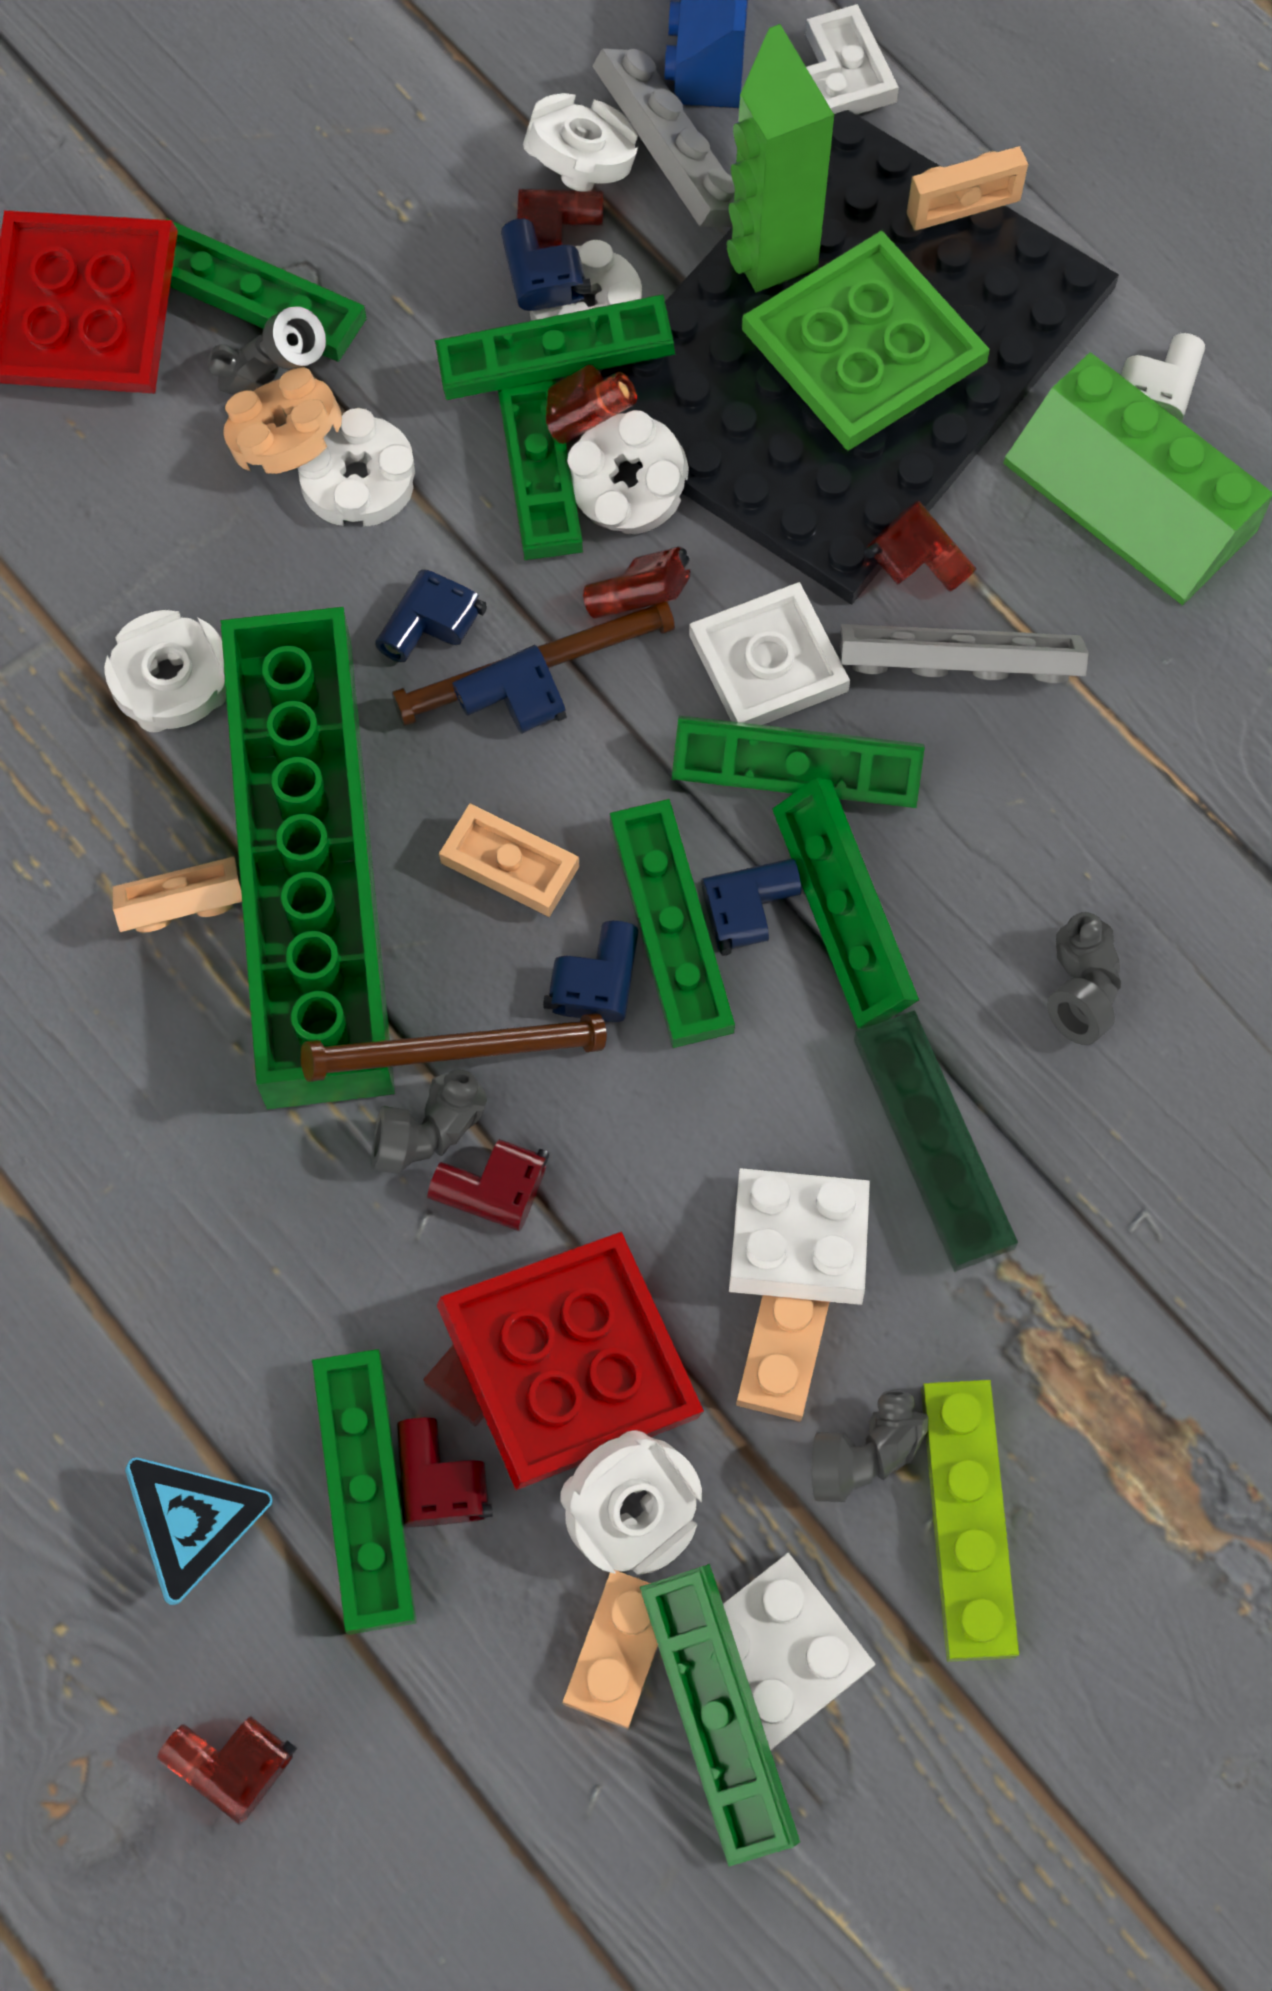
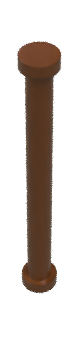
[392,596,675,726]
[301,1013,607,1082]

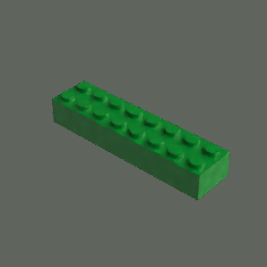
[220,606,395,1109]

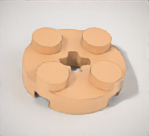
[224,367,342,474]

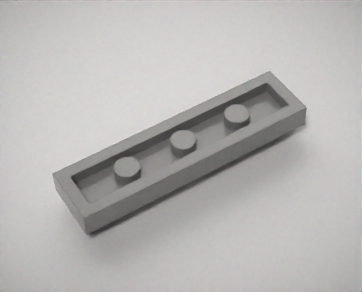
[592,48,735,227]
[839,624,1089,683]

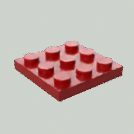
[0,210,178,394]
[437,1231,704,1490]

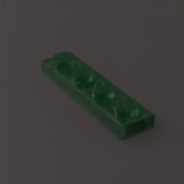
[854,1010,1018,1272]

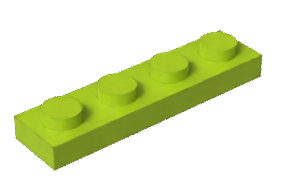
[921,1380,1019,1662]

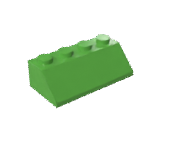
[727,24,834,292]
[1003,352,1272,606]

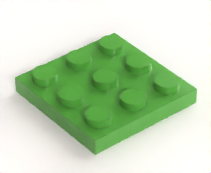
[742,231,990,451]

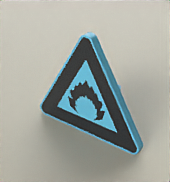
[125,1457,272,1605]

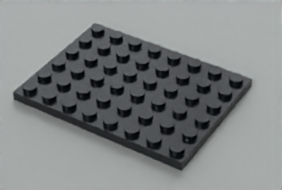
[579,110,1119,605]

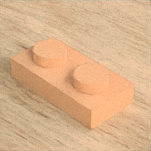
[907,146,1028,231]
[439,803,579,917]
[113,856,242,932]
[736,1295,829,1422]
[563,1570,658,1730]

